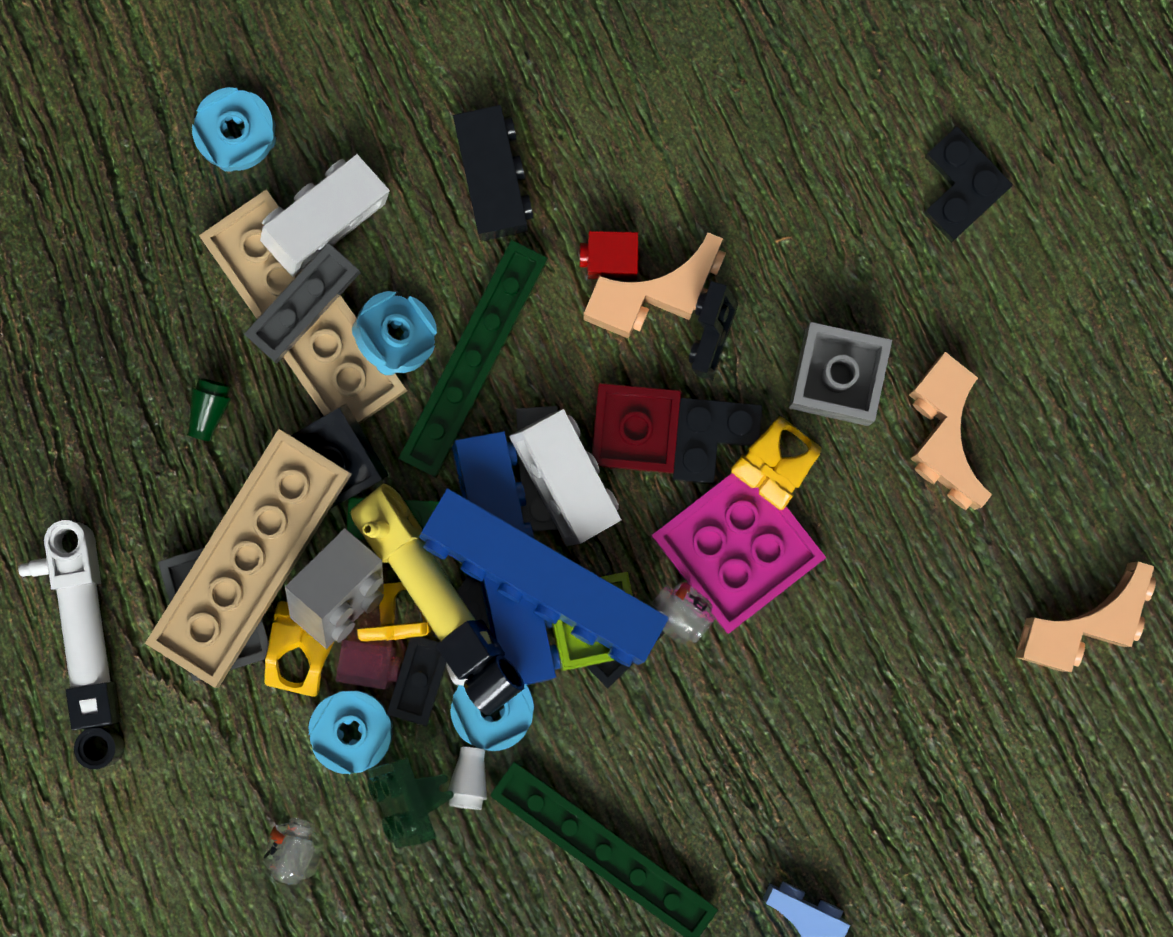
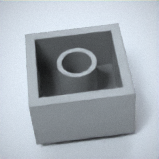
[788,322,892,426]
[285,528,384,649]

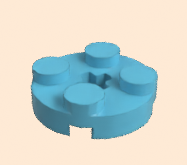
[192,87,276,172]
[352,291,437,376]
[450,685,534,751]
[308,690,393,774]

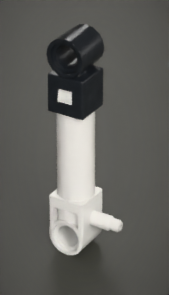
[18,520,125,770]

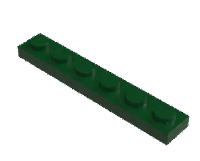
[398,240,548,478]
[490,761,719,937]

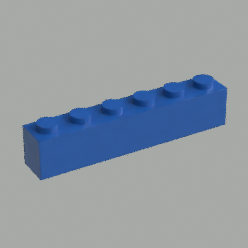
[452,431,560,686]
[419,488,669,667]

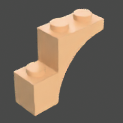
[584,232,726,339]
[909,352,992,510]
[1015,562,1156,673]

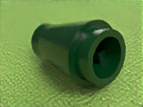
[187,378,232,441]

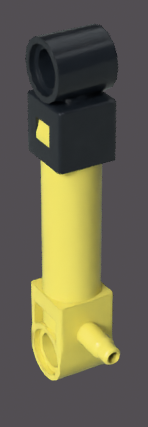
[351,484,524,715]

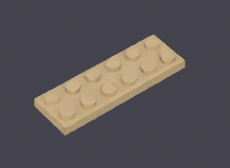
[199,189,407,424]
[145,429,352,688]

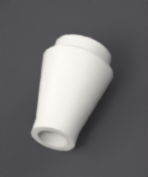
[446,747,487,810]

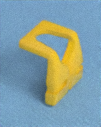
[731,416,822,510]
[357,582,432,642]
[264,601,334,697]

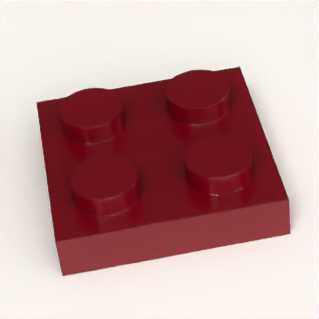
[592,383,681,474]

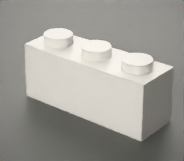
[260,154,390,277]
[509,409,621,546]

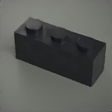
[453,105,534,242]

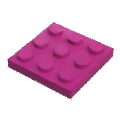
[651,473,826,634]

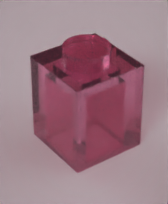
[336,640,401,689]

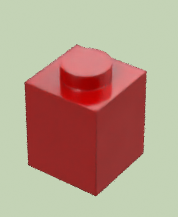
[580,231,638,280]

